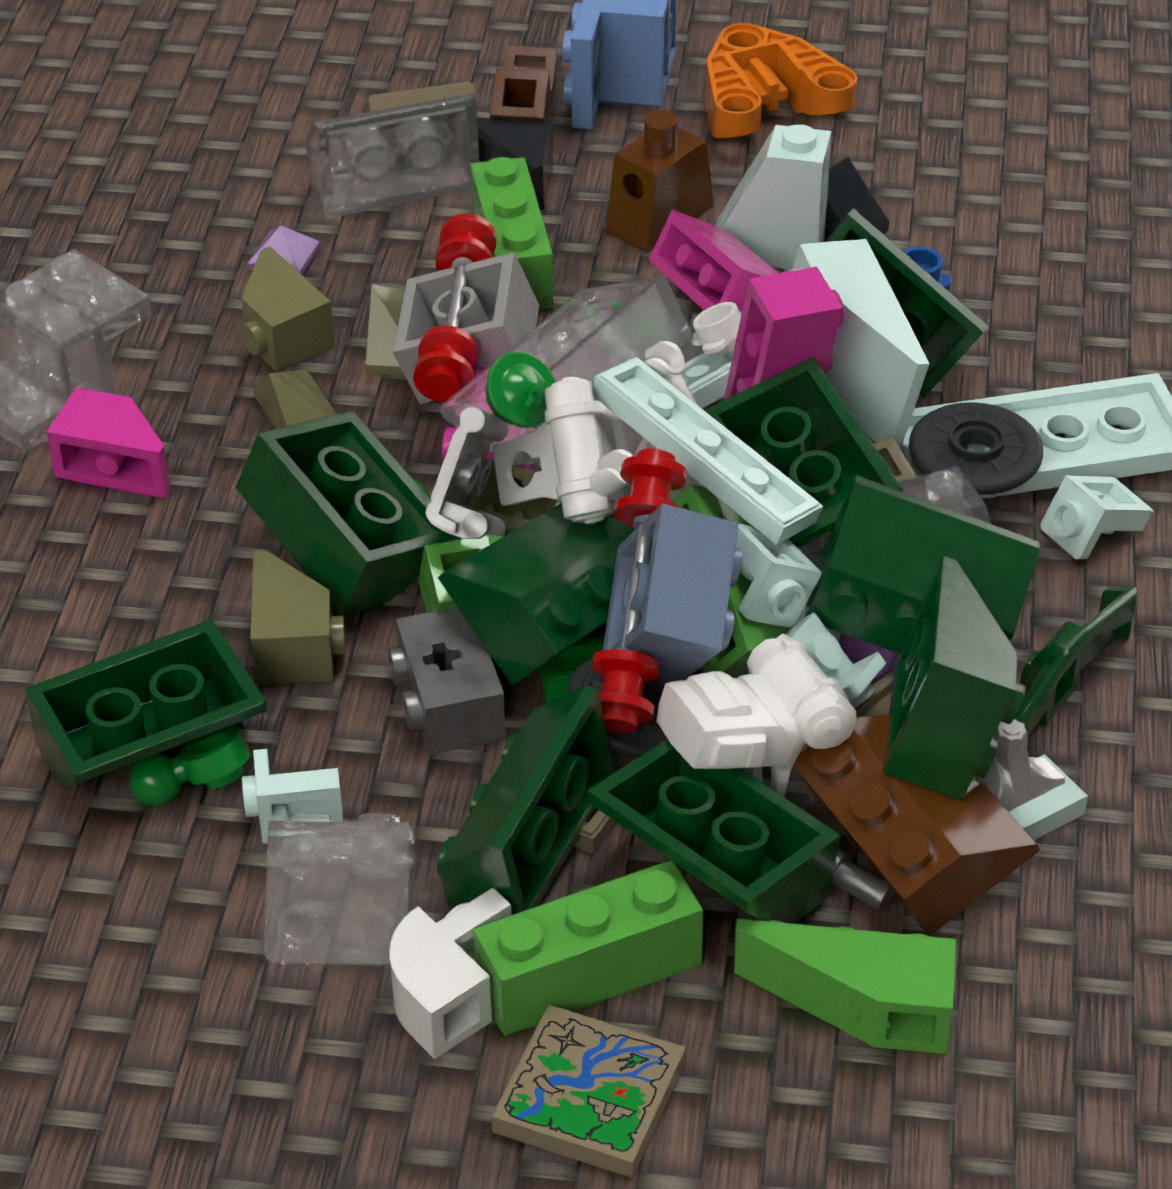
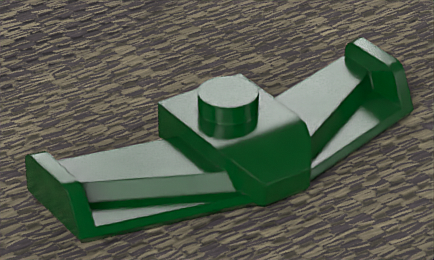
[1014,586,1138,738]

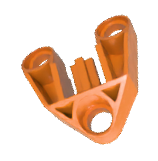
[705,23,857,138]

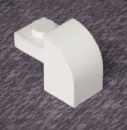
[389,888,511,1059]

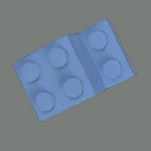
[562,0,677,129]

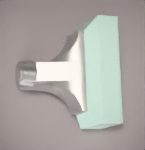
[979,719,1088,840]

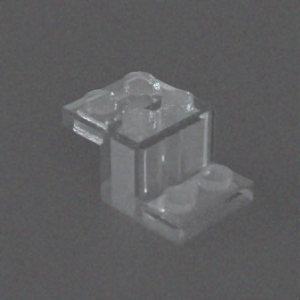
[0,249,152,452]

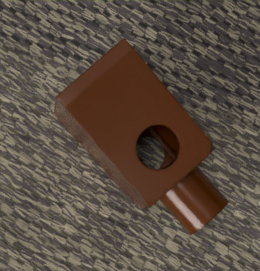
[606,110,714,253]

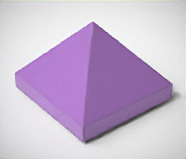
[248,225,320,275]

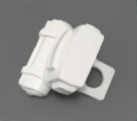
[493,377,643,525]
[657,633,857,797]

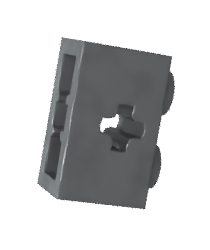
[387,607,506,755]

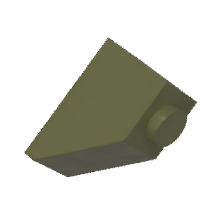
[240,246,335,372]
[250,550,346,685]

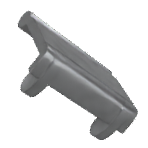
[426,407,509,539]

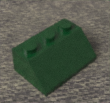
[826,208,989,399]
[235,411,461,616]
[805,475,1040,654]
[437,503,635,686]
[25,619,267,787]
[437,685,615,915]
[586,738,841,924]

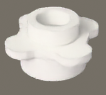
[690,302,742,355]

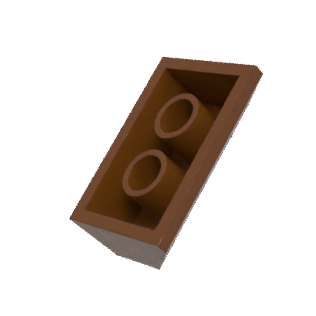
[793,714,1040,936]

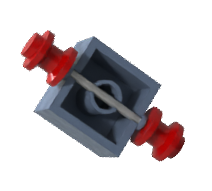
[591,448,743,733]

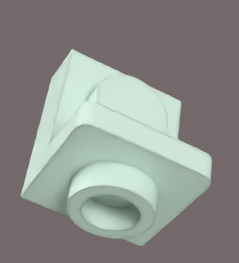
[1041,475,1154,559]
[735,524,822,628]
[786,612,886,708]
[242,749,345,844]

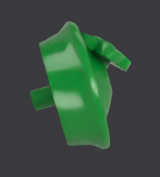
[485,352,556,428]

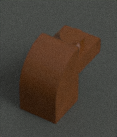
[490,45,559,123]

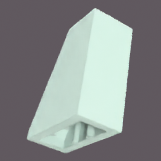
[716,125,831,270]

